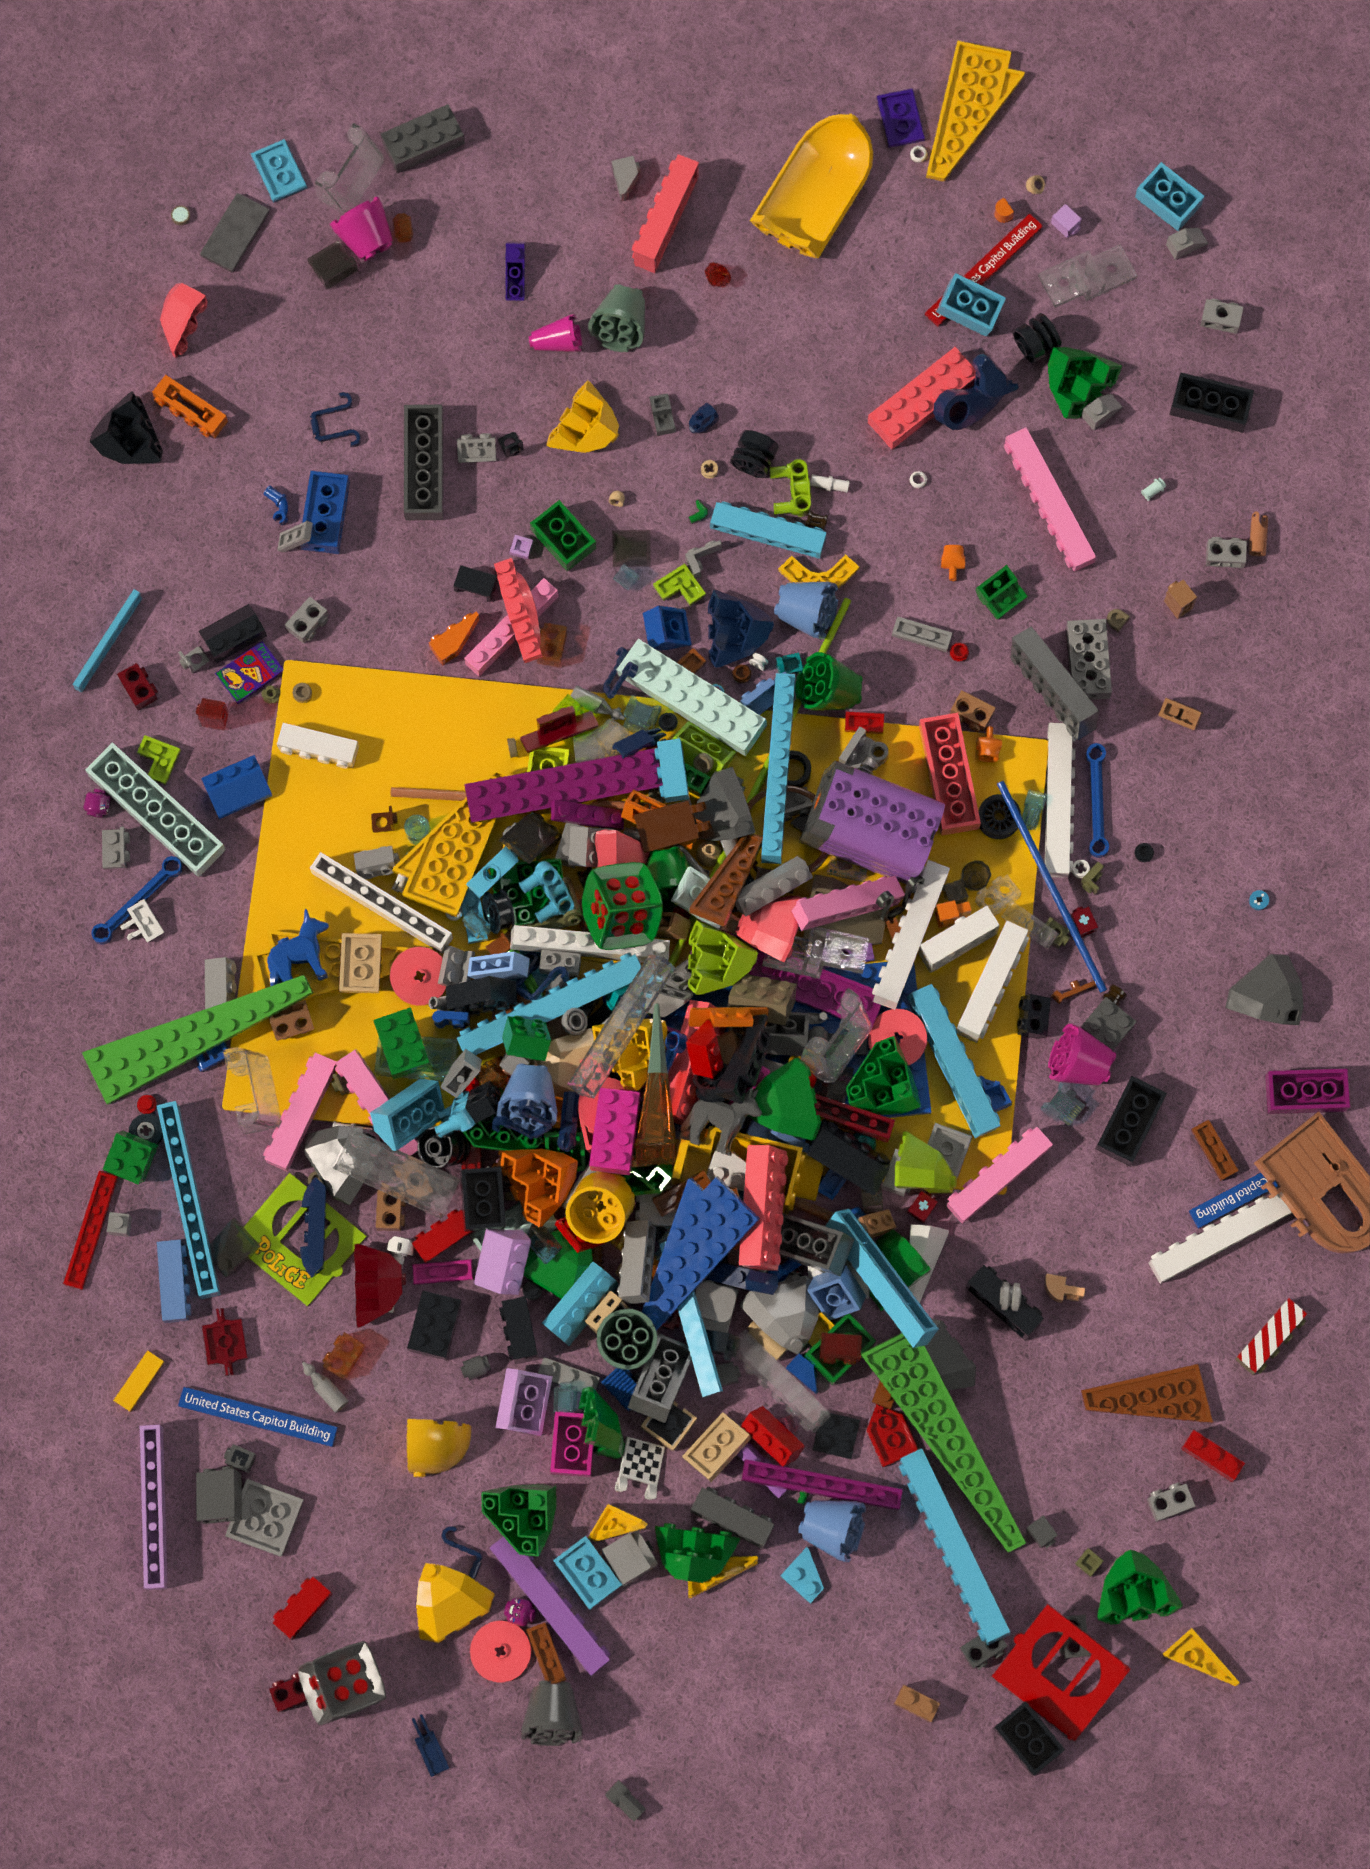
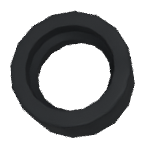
[788,750,811,787]

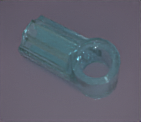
[1022,789,1047,830]

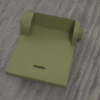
[524,877,583,929]

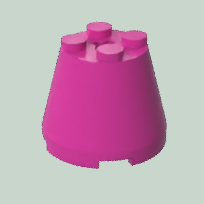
[330,196,393,262]
[1048,1024,1116,1086]

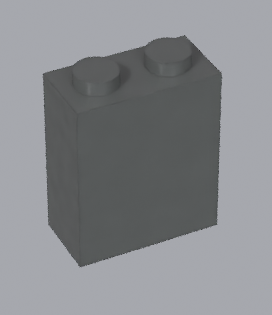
[196,1466,242,1524]

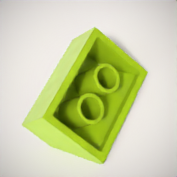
[673,721,737,778]

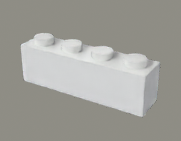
[277,723,359,769]

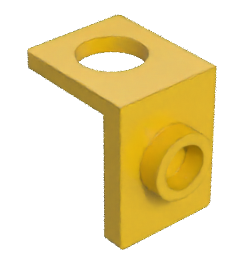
[808,1312,835,1347]

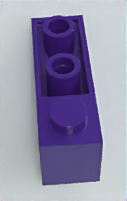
[506,242,525,301]

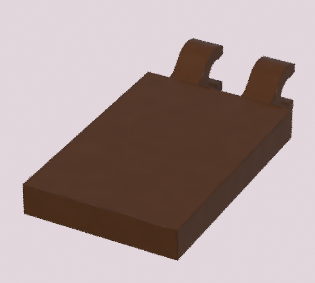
[634,799,712,853]

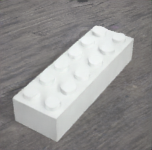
[957,921,1030,1043]

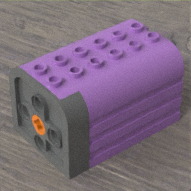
[799,760,945,884]

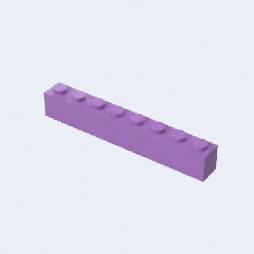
[490,1537,611,1676]

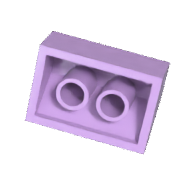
[474,1228,531,1295]
[496,1368,553,1436]

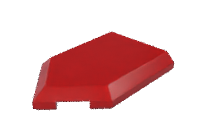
[866,1404,919,1467]

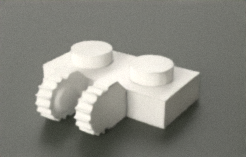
[120,899,164,942]

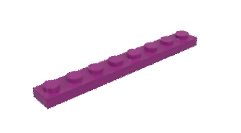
[741,1459,903,1510]

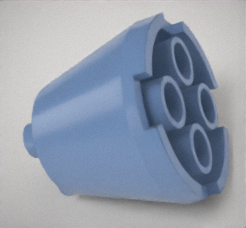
[774,582,838,640]
[497,1064,557,1133]
[798,1500,866,1563]

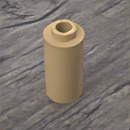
[747,1321,788,1361]

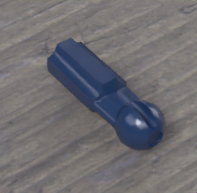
[557,1091,580,1151]

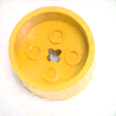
[566,1171,635,1243]

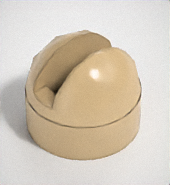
[609,491,625,507]

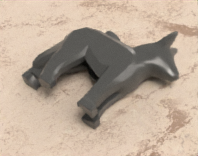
[678,1087,762,1156]

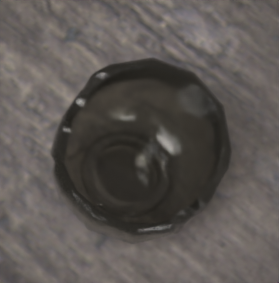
[960,860,991,892]

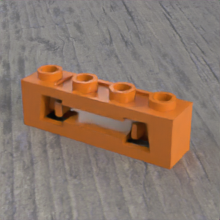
[152,374,228,439]
[621,789,702,850]

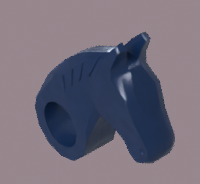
[933,354,1019,430]

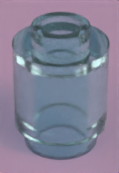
[462,910,491,939]

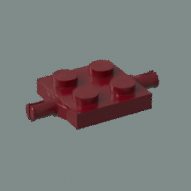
[202,1308,248,1376]

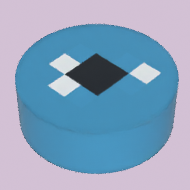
[1249,890,1269,911]

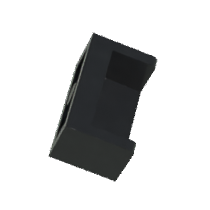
[453,565,498,602]

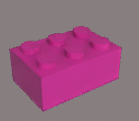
[550,1412,594,1477]

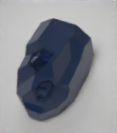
[689,403,719,434]

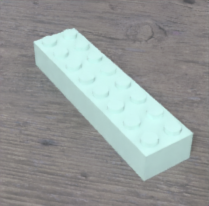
[617,639,767,757]
[85,743,226,877]

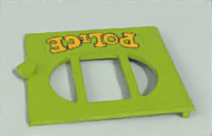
[230,1173,366,1307]

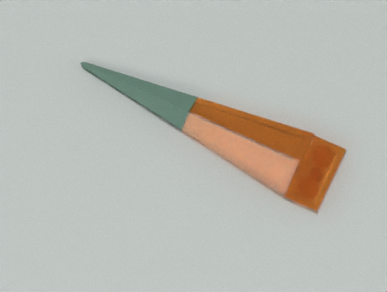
[636,1003,676,1165]

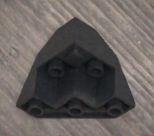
[89,391,163,464]

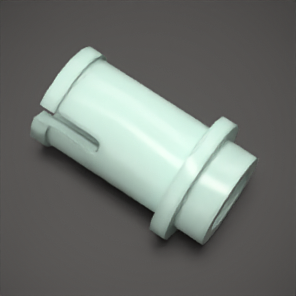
[1141,478,1166,501]

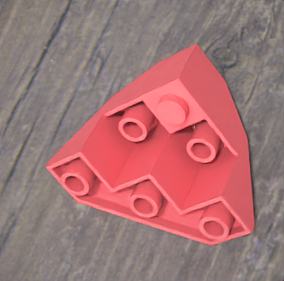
[160,283,208,358]
[595,829,650,868]
[735,895,802,962]

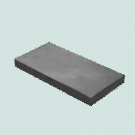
[200,193,270,273]

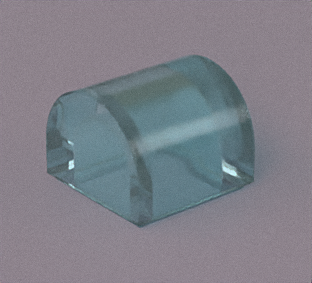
[613,564,640,591]

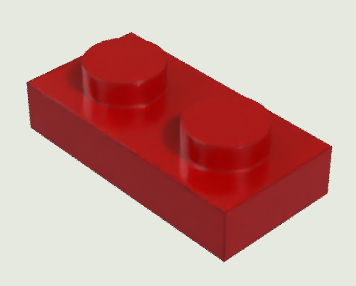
[845,711,884,734]

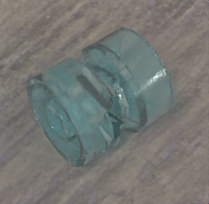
[404,815,431,845]

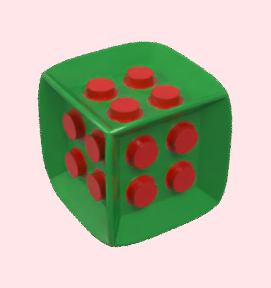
[582,862,663,950]

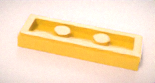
[113,1350,164,1412]

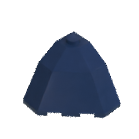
[708,590,774,668]

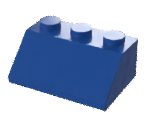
[201,755,273,819]

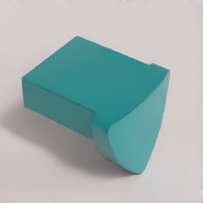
[776,652,803,674]
[605,984,634,1011]

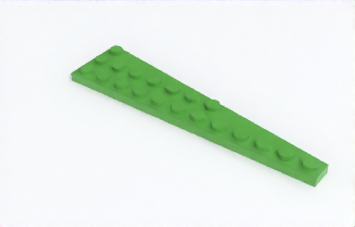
[82,975,313,1105]
[861,1333,1026,1552]

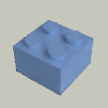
[807,1265,866,1320]

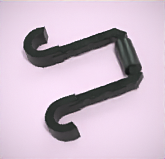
[876,874,925,922]

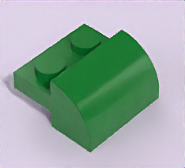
[975,565,1028,620]

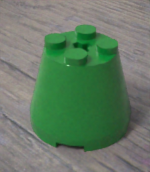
[795,652,863,711]
[646,847,690,912]

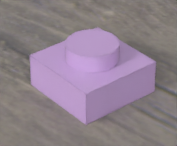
[509,535,533,560]

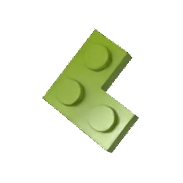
[653,563,706,606]
[137,735,181,785]

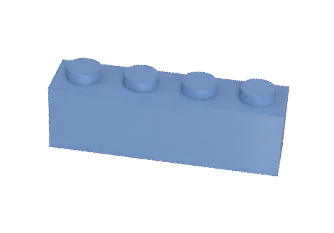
[157,1240,192,1323]

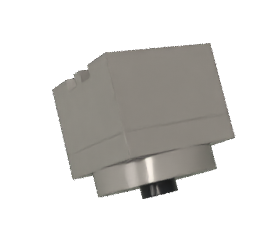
[602,1530,658,1587]

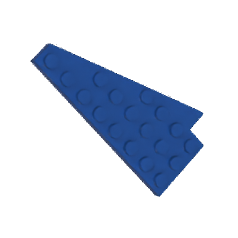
[642,1177,760,1331]

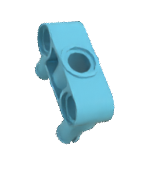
[466,846,519,898]
[519,861,574,924]
[435,1091,475,1138]

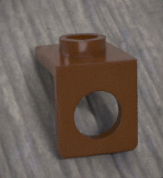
[371,806,398,833]

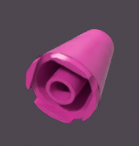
[529,314,582,352]

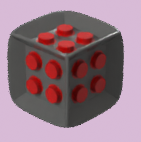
[298,1641,386,1726]

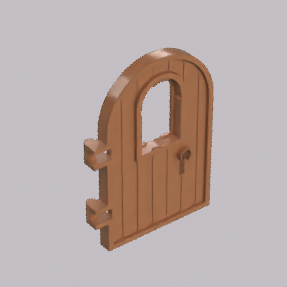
[1254,1111,1370,1254]

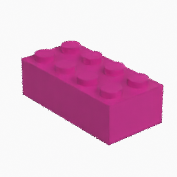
[589,1088,640,1175]

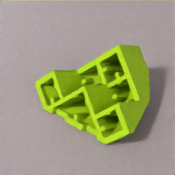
[688,920,758,995]
[895,1132,957,1193]

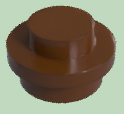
[732,664,752,683]

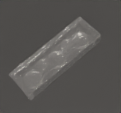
[1001,901,1059,949]

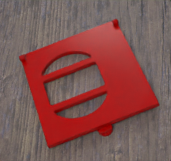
[992,1604,1131,1742]

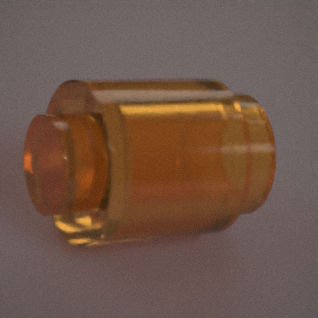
[392,213,413,243]

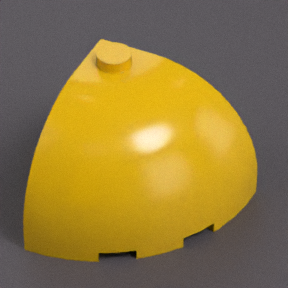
[407,1419,471,1478]

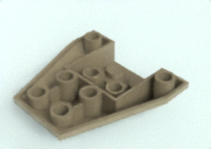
[801,874,885,952]

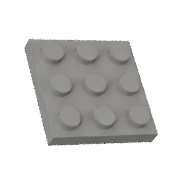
[225,1479,304,1557]

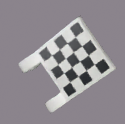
[615,1437,665,1500]

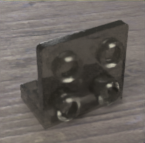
[307,241,358,290]

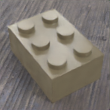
[728,974,796,1025]

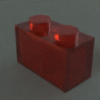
[196,698,229,731]
[819,1333,862,1365]

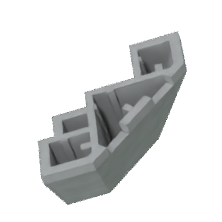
[739,1276,819,1354]

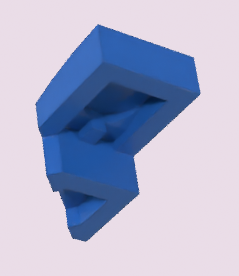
[979,1076,1012,1112]
[786,1353,818,1394]

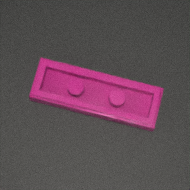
[412,1259,473,1285]

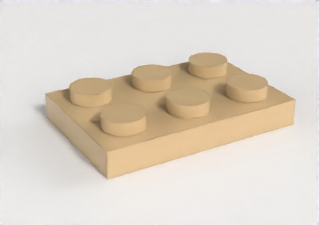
[339,933,382,993]
[682,1412,752,1482]

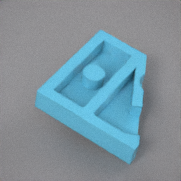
[780,1547,824,1604]

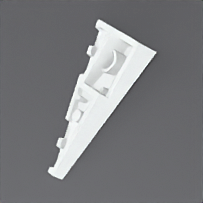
[909,1224,949,1303]

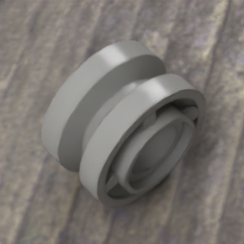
[1000,1282,1022,1311]

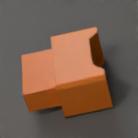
[935,900,972,929]

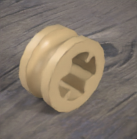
[701,460,718,479]

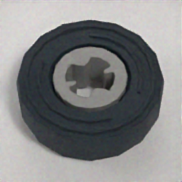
[129,1114,163,1145]

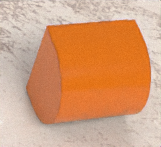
[994,198,1014,223]

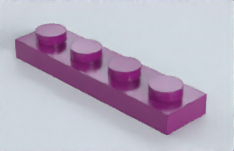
[551,800,624,831]

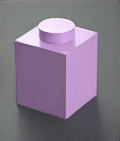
[1051,204,1081,238]

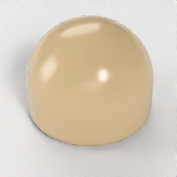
[1026,175,1045,194]

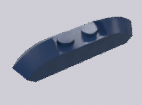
[300,1177,327,1278]
[705,1261,778,1295]

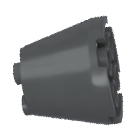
[521,1680,583,1746]

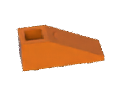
[429,611,480,666]

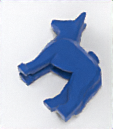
[267,909,329,986]

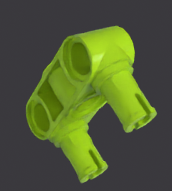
[770,459,811,517]

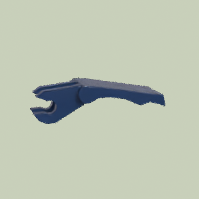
[612,728,666,759]
[412,1714,450,1777]

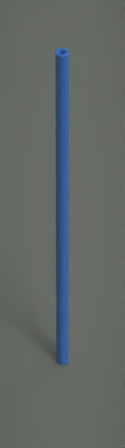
[997,781,1107,993]

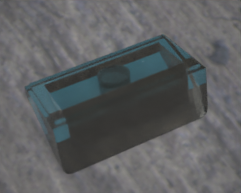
[527,1224,563,1264]

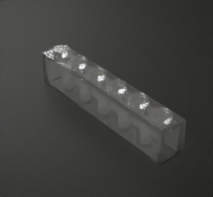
[732,1329,831,1433]

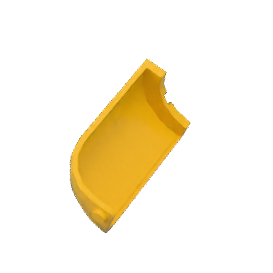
[750,114,873,258]

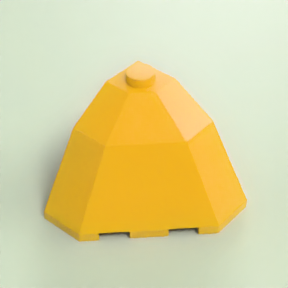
[547,380,619,453]
[592,1019,668,1091]
[416,1563,495,1643]

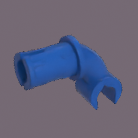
[263,485,288,526]

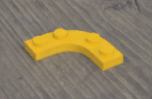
[778,554,859,588]

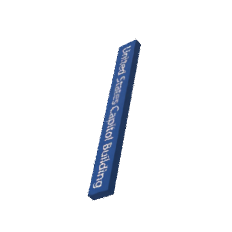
[1188,1154,1328,1229]
[178,1387,338,1447]

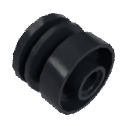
[1013,313,1062,364]
[730,430,779,478]
[417,1126,471,1168]

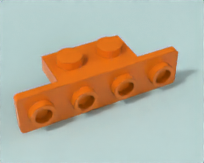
[688,1007,768,1027]

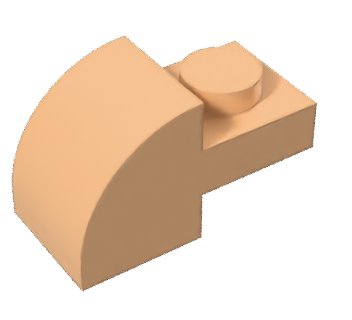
[1045,1274,1085,1303]

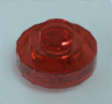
[705,262,731,288]

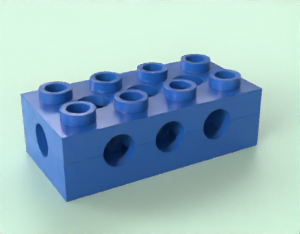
[300,471,350,554]

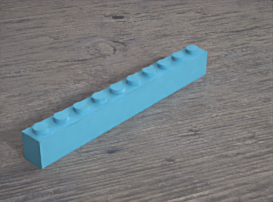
[761,673,795,864]
[457,952,646,1055]
[157,1101,221,1300]
[898,1449,1010,1645]

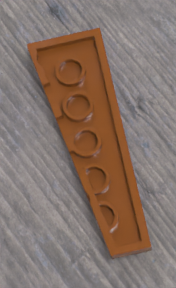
[690,833,763,926]

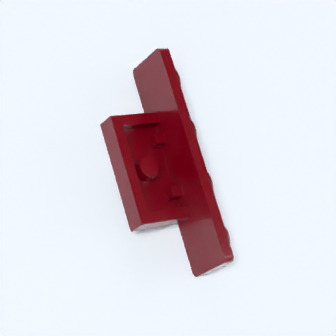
[520,706,598,753]

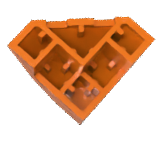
[500,1149,578,1227]

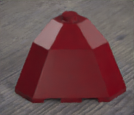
[354,1244,406,1328]

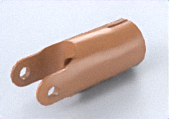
[1249,511,1268,557]

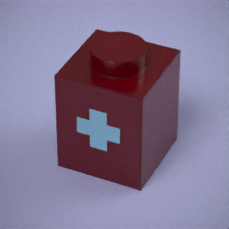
[1071,906,1098,937]
[907,1191,938,1224]

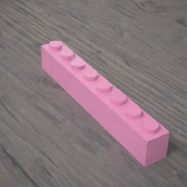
[1004,428,1096,572]

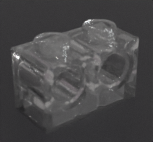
[975,875,1022,916]

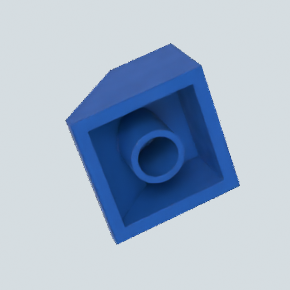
[643,605,692,651]

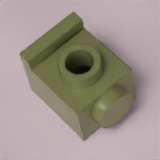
[1039,917,1071,949]

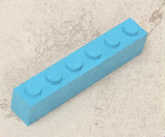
[710,502,827,559]

